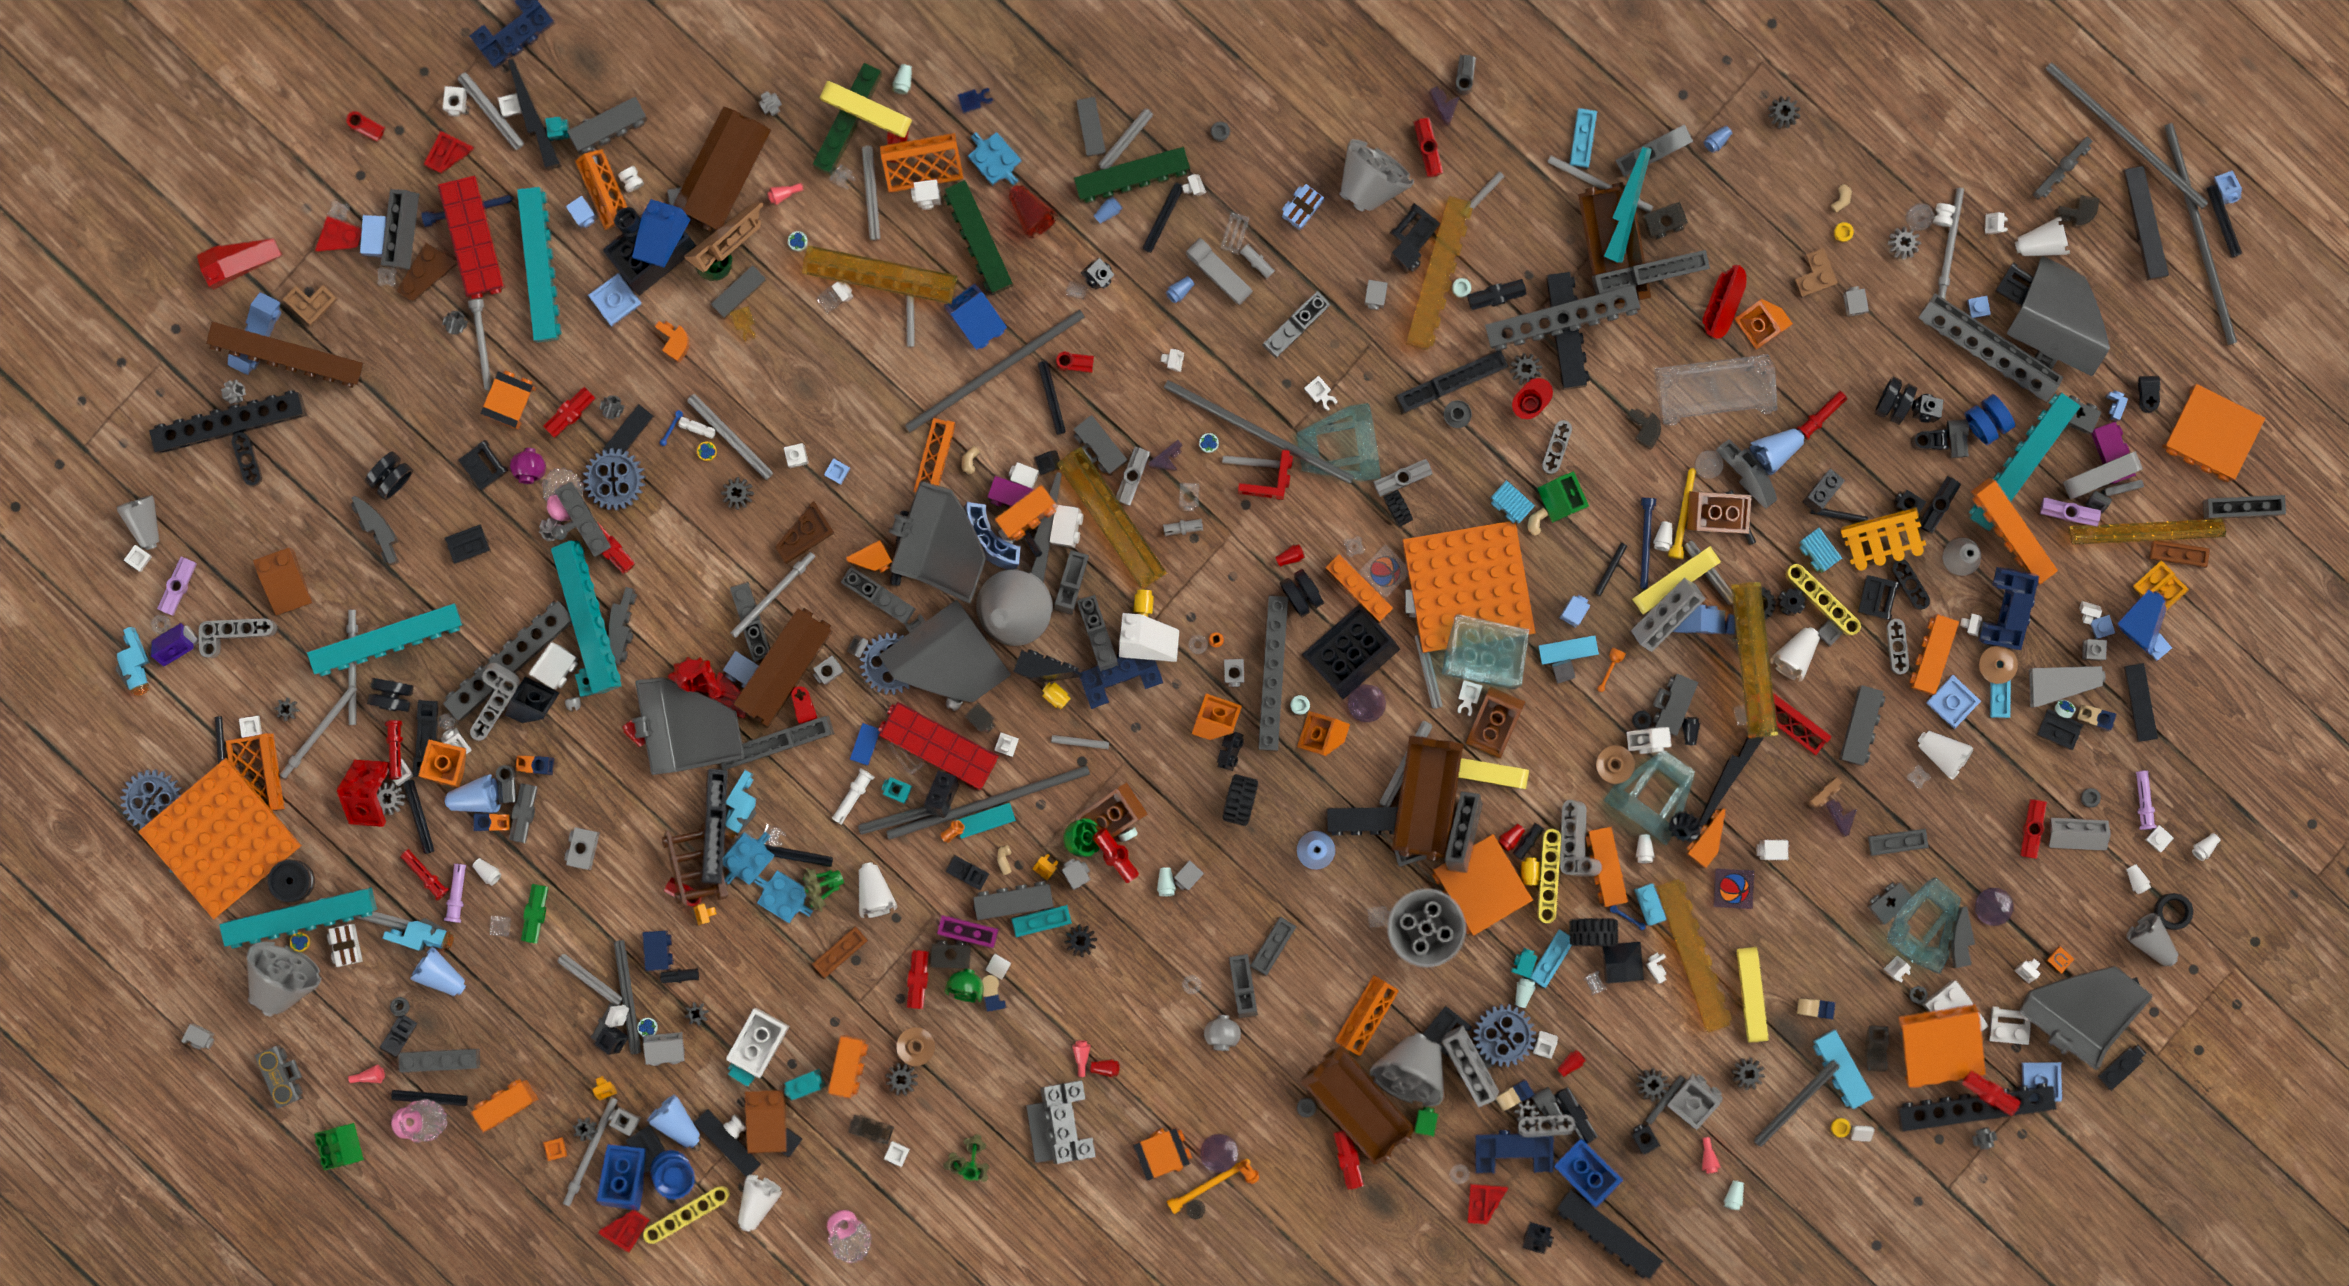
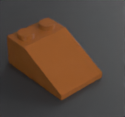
[1687,491,1752,534]
[253,548,313,616]
[1466,686,1525,759]
[1076,783,1148,838]
[745,1090,787,1154]

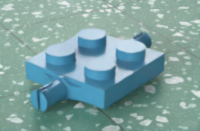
[968,132,1022,186]
[723,832,774,885]
[754,870,813,923]

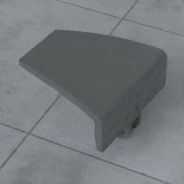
[2007,256,2110,376]
[889,481,986,603]
[879,600,1011,703]
[632,677,744,775]
[2019,966,2153,1070]

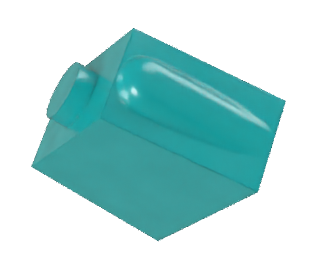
[784,1068,826,1101]

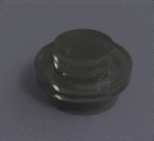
[1186,1200,1205,1219]

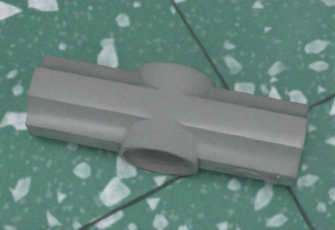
[1115,447,1150,506]
[1373,459,1433,497]

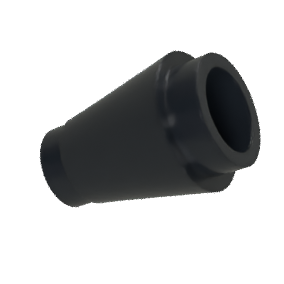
[1682,717,1701,745]

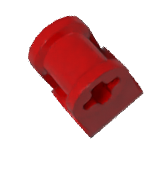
[791,686,817,724]

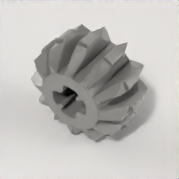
[1887,226,1921,260]
[376,783,405,815]

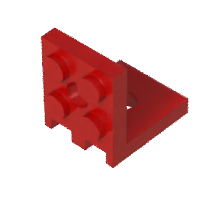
[1238,450,1293,500]
[336,759,389,827]

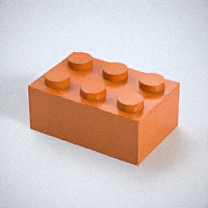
[995,485,1058,541]
[828,1035,869,1098]
[471,1079,539,1132]

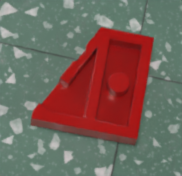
[423,131,474,174]
[315,215,362,251]
[711,672,747,719]
[1467,1184,1508,1225]
[598,1210,651,1253]

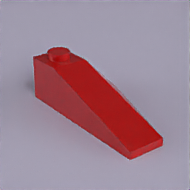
[197,238,282,289]

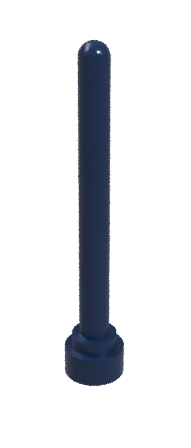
[421,195,513,227]
[1640,498,1657,590]

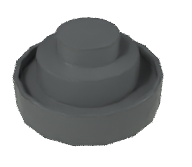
[1443,400,1472,429]

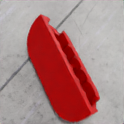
[1702,265,1747,339]

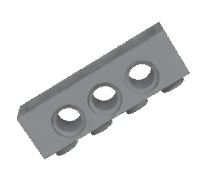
[1631,577,1705,652]
[1442,1026,1499,1107]

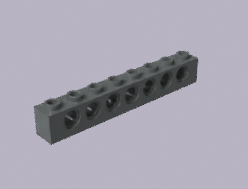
[1485,285,1641,351]
[1918,293,2063,402]
[1258,596,1288,751]
[443,601,572,721]

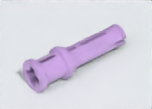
[2136,771,2157,830]
[444,864,466,923]

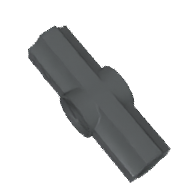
[509,783,538,843]

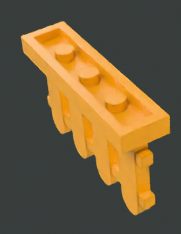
[1841,507,1926,571]

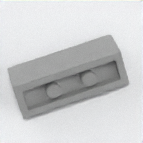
[2049,818,2111,850]

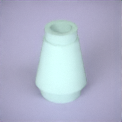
[892,64,912,94]
[1157,868,1176,897]
[1515,978,1536,1008]
[1724,1181,1744,1211]

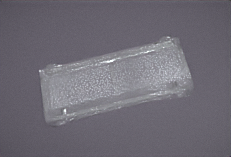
[1655,355,1778,426]

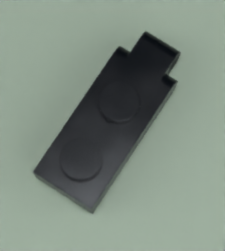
[2097,1044,2146,1091]

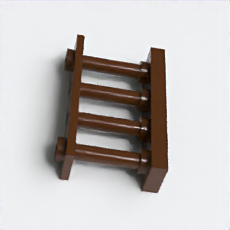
[662,823,728,908]

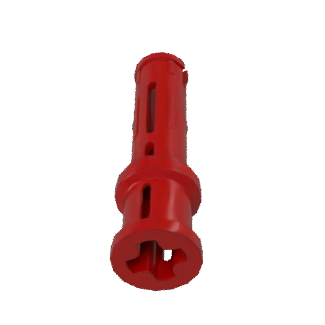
[1796,391,1848,440]
[385,720,403,780]
[400,849,449,901]

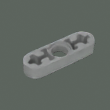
[1542,420,1572,474]
[1886,619,1909,675]
[1518,1115,1575,1137]

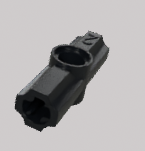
[1467,279,1527,311]
[1920,476,1961,534]
[1554,1087,1598,1144]

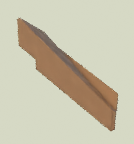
[684,202,763,272]

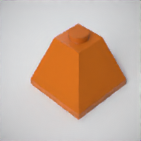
[1735,299,1793,350]
[846,540,892,573]
[1192,693,1242,740]
[1297,711,1350,756]
[418,740,466,788]

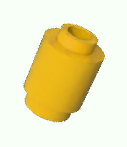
[1133,590,1154,617]
[1042,682,1071,710]
[1521,858,1541,885]

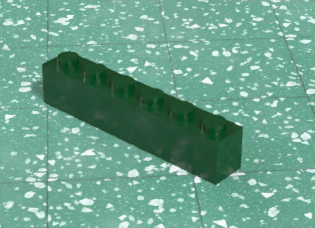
[813,63,882,176]
[1074,146,1190,204]
[943,180,1014,295]

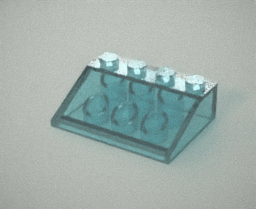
[1442,614,1529,690]

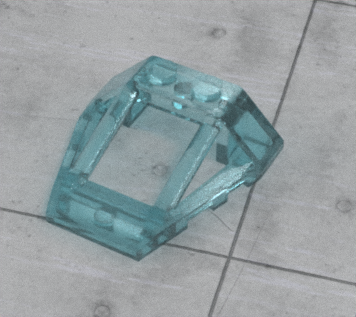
[1296,403,1381,481]
[1603,749,1695,845]
[1888,877,1961,974]

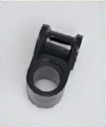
[2138,376,2160,413]
[1911,430,1949,451]

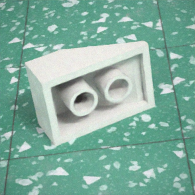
[1119,613,1179,662]
[529,642,579,689]
[1922,980,1988,1031]
[726,1008,790,1078]

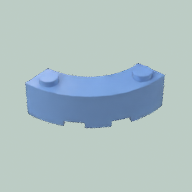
[227,292,281,375]
[963,502,1020,570]

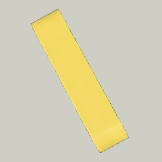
[819,81,912,138]
[1632,546,1721,615]
[1785,564,1861,636]
[1458,758,1529,789]
[1537,829,1561,923]
[1737,947,1768,1043]
[643,1186,730,1244]

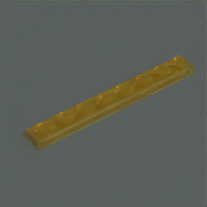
[2068,519,2226,545]

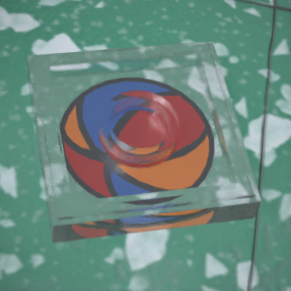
[1359,544,1408,598]

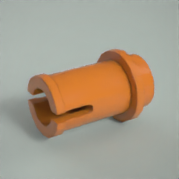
[1209,632,1224,648]
[940,820,965,843]
[1237,1160,1259,1184]

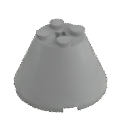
[1340,139,1414,212]
[1388,889,1466,967]
[247,942,322,1016]
[1370,1033,1443,1106]

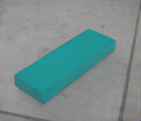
[955,803,1016,839]
[1011,905,1072,937]

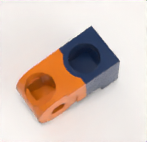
[515,756,554,775]
[474,814,510,831]

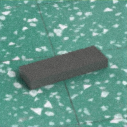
[1076,97,1106,157]
[711,265,766,319]
[1868,829,1929,856]
[1250,917,1297,976]
[1026,1103,1053,1163]

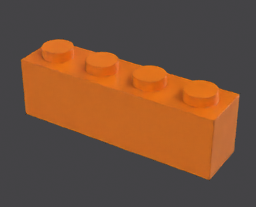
[1325,554,1393,623]
[1909,614,1959,695]
[1585,827,1628,907]

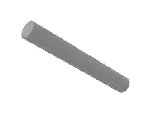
[1460,171,1505,217]
[907,289,915,347]
[1222,456,1280,468]
[1051,735,1109,749]

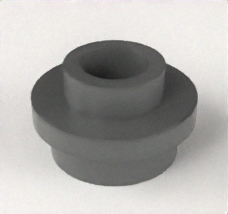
[390,997,410,1016]

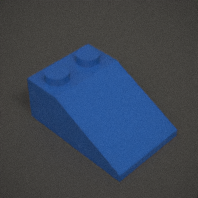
[632,199,691,268]
[1554,1139,1623,1208]
[596,1144,645,1210]

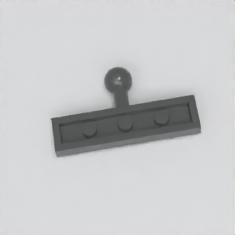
[2032,136,2093,200]
[552,481,611,557]

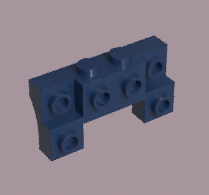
[469,0,555,69]
[1979,567,2039,650]
[1080,654,1163,709]
[1475,1130,1554,1174]

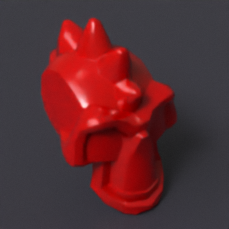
[668,657,722,698]

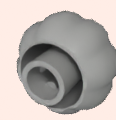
[1204,1015,1241,1051]

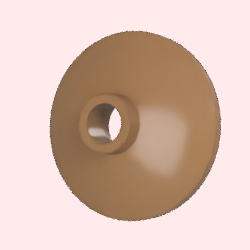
[1979,646,2018,684]
[1596,745,1635,784]
[897,1027,935,1066]

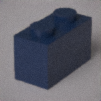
[643,930,674,971]

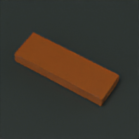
[2149,540,2210,568]
[812,926,868,979]

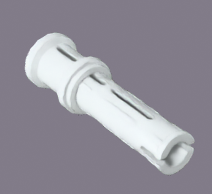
[832,768,875,825]

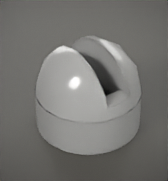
[564,697,581,712]
[946,697,963,711]

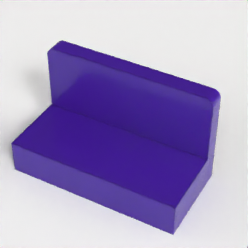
[151,623,194,667]

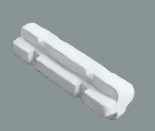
[678,417,716,439]

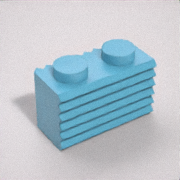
[1490,480,1535,524]
[1799,528,1842,573]
[1634,884,1667,926]

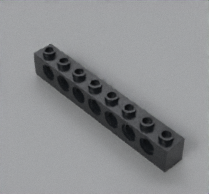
[149,390,307,454]
[1897,1083,2056,1132]

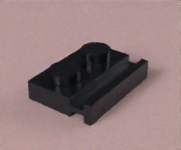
[445,524,491,564]
[2036,709,2084,750]
[626,1125,666,1173]

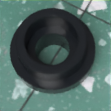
[1632,711,1652,730]

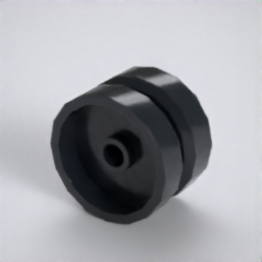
[1874,376,1917,425]
[364,451,414,500]
[1279,569,1324,618]
[367,678,414,712]
[268,860,315,902]

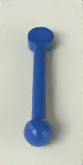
[659,410,683,446]
[1610,905,1646,930]

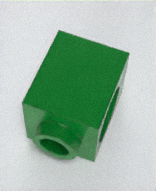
[1414,1106,1438,1137]

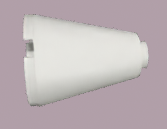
[2015,217,2070,256]
[1770,627,1820,682]
[1918,731,1974,780]
[859,862,897,918]
[738,1175,782,1231]

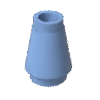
[1704,126,1732,153]
[1094,197,1122,224]
[1166,276,1194,303]

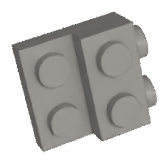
[1667,1074,1723,1130]

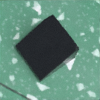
[1034,450,1062,475]
[781,1128,802,1157]

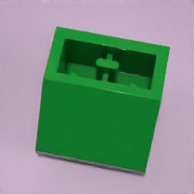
[1537,471,1589,523]
[314,1123,364,1171]

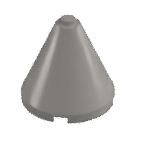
[976,569,1053,646]

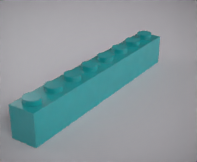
[517,187,562,343]
[1968,393,2080,531]
[551,541,622,694]
[307,603,463,677]
[219,887,377,949]

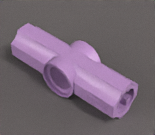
[2040,498,2101,527]
[157,557,197,616]

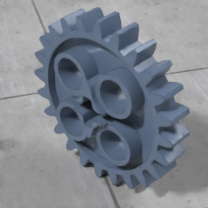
[583,448,646,510]
[859,633,910,695]
[120,769,182,830]
[1473,1004,1536,1067]

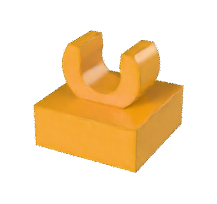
[1033,854,1058,881]
[693,903,716,926]
[592,1076,617,1101]

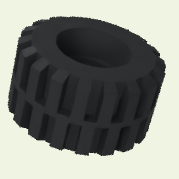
[1222,774,1258,826]
[1569,918,1618,946]

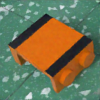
[480,370,536,430]
[1133,1127,1192,1181]

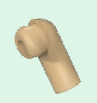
[1831,185,1852,213]
[962,445,980,474]
[1528,507,1548,535]
[997,845,1012,875]

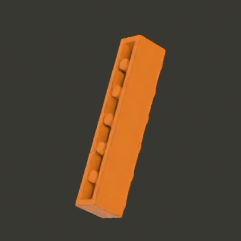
[1971,478,2058,585]

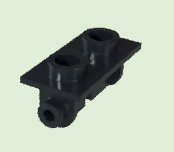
[1217,731,1244,771]

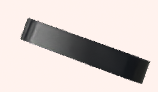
[231,432,262,486]
[1891,559,1930,610]

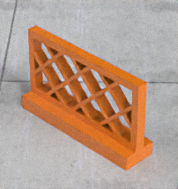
[880,133,964,192]
[226,733,285,811]

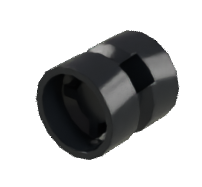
[614,207,641,242]

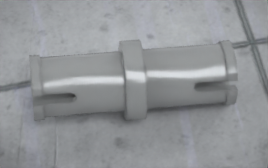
[1239,244,1275,279]
[1163,518,1203,537]

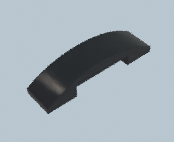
[413,700,438,777]

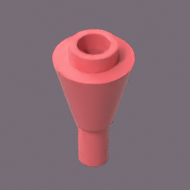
[767,183,803,205]
[1072,1040,1091,1077]
[348,1064,385,1084]
[1702,1137,1721,1174]

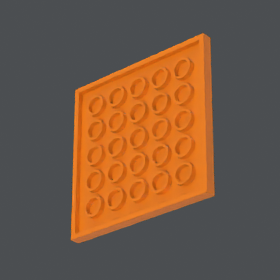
[1402,521,1536,653]
[138,758,302,919]

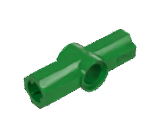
[521,884,549,944]

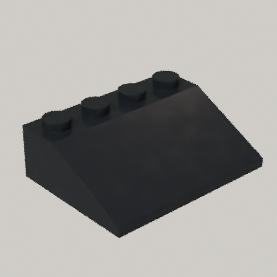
[602,231,697,296]
[1302,604,1400,700]

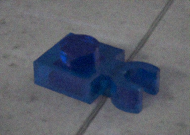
[958,88,993,114]

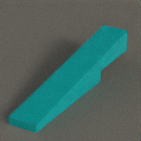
[1604,147,1652,262]

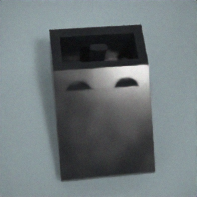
[1013,649,1083,683]

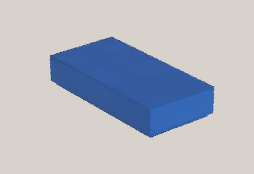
[850,723,880,765]

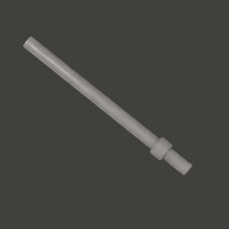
[1548,156,1653,213]
[1938,188,1964,299]
[730,552,815,638]
[346,610,358,725]
[280,685,358,779]
[563,1097,618,1206]

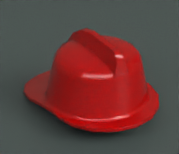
[1512,378,1553,420]

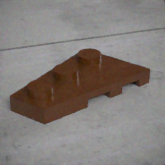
[396,243,458,302]
[775,501,834,564]

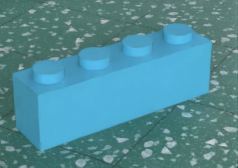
[1813,1029,1874,1109]

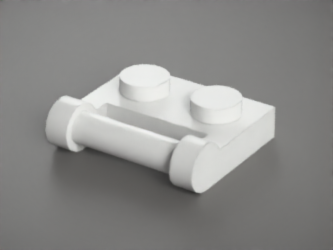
[1989,1006,2031,1045]

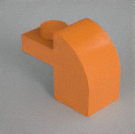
[655,321,690,363]

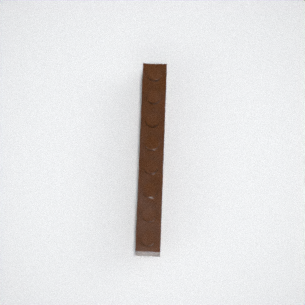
[206,321,364,388]

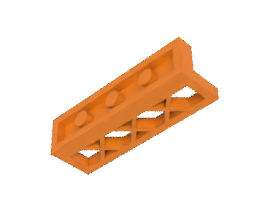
[575,149,627,230]
[913,418,956,492]
[1335,975,1399,1056]

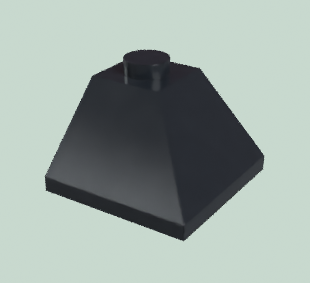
[505,676,560,723]
[1602,942,1644,984]

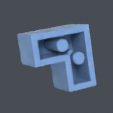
[1673,605,1725,634]

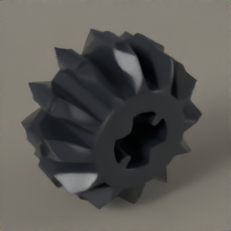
[1668,810,1702,844]
[1064,924,1097,957]

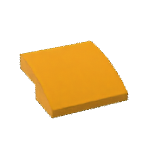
[2133,560,2189,611]

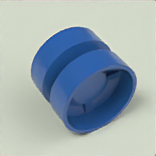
[1964,394,2015,446]
[650,1150,695,1199]

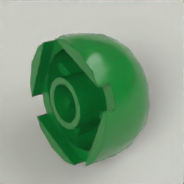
[1063,818,1100,857]
[944,969,984,1003]

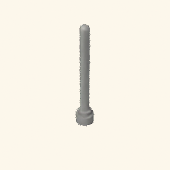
[468,299,492,391]

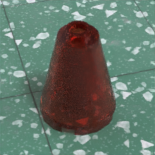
[1009,185,1058,239]

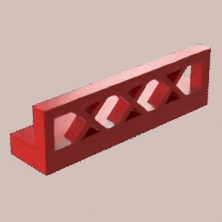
[1754,690,1832,756]

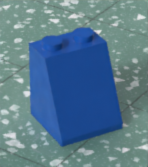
[944,283,1007,350]
[2118,590,2167,655]

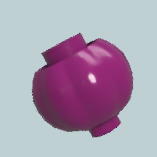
[510,448,546,485]

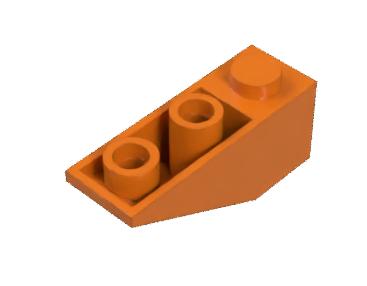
[1686,808,1726,868]

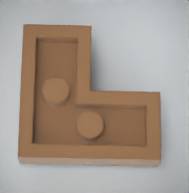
[1794,248,1838,298]
[283,285,338,326]
[1805,777,1842,808]

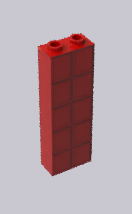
[438,175,505,300]
[878,701,999,791]

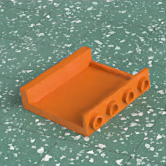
[2162,384,2266,482]
[1432,834,1533,936]
[1899,1004,1986,1088]

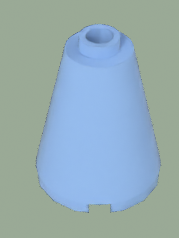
[1750,428,1805,475]
[445,774,501,813]
[1297,831,1335,869]
[410,947,466,996]
[647,1095,700,1148]

